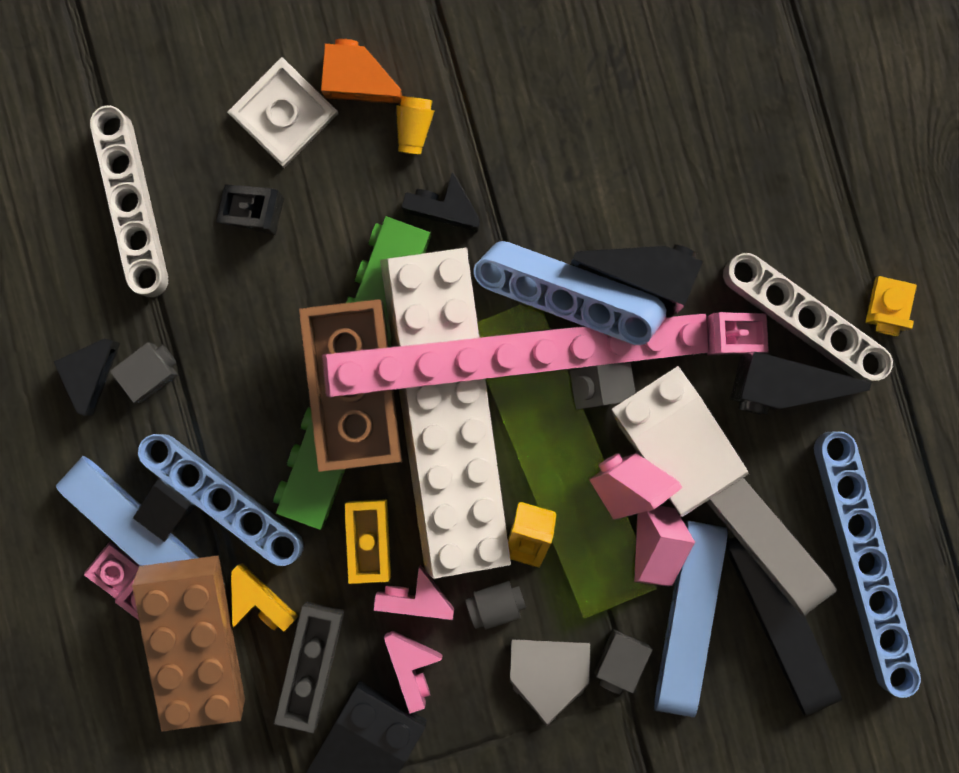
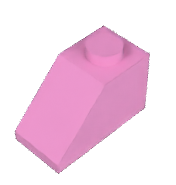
[589,453,682,520]

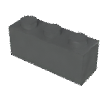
[274,602,345,733]

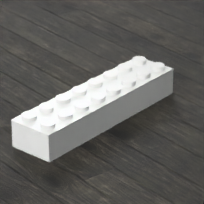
[380,248,511,579]

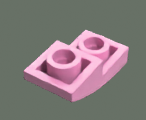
[84,542,140,620]

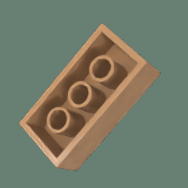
[299,299,402,472]
[132,555,245,731]

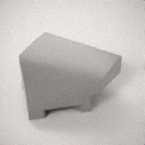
[510,640,590,726]

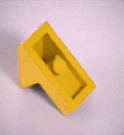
[508,502,556,568]
[231,563,298,632]

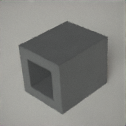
[110,342,178,403]
[570,362,635,410]
[594,629,652,695]

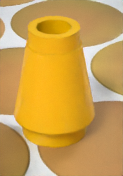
[396,96,435,154]

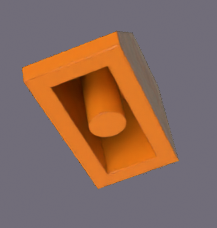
[321,39,402,104]

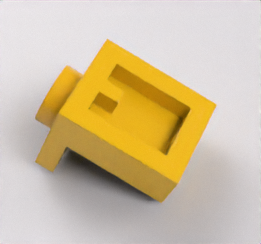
[865,276,917,336]

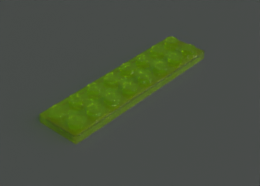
[477,303,657,619]

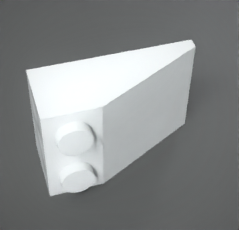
[612,366,749,517]

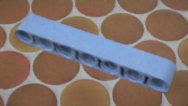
[814,432,921,698]

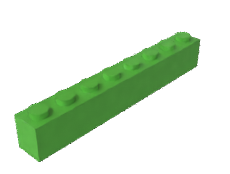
[273,216,431,530]

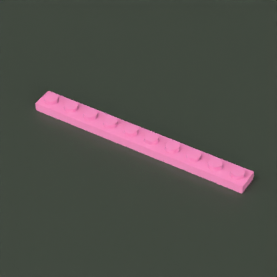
[322,314,709,397]

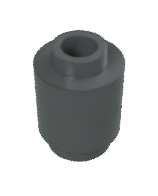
[466,581,526,630]

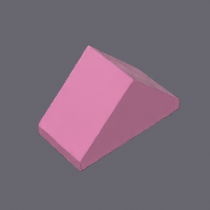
[706,312,769,355]
[634,506,695,587]

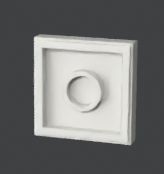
[228,57,338,168]

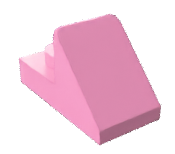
[374,565,454,620]
[384,631,443,713]

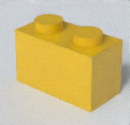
[345,499,391,584]

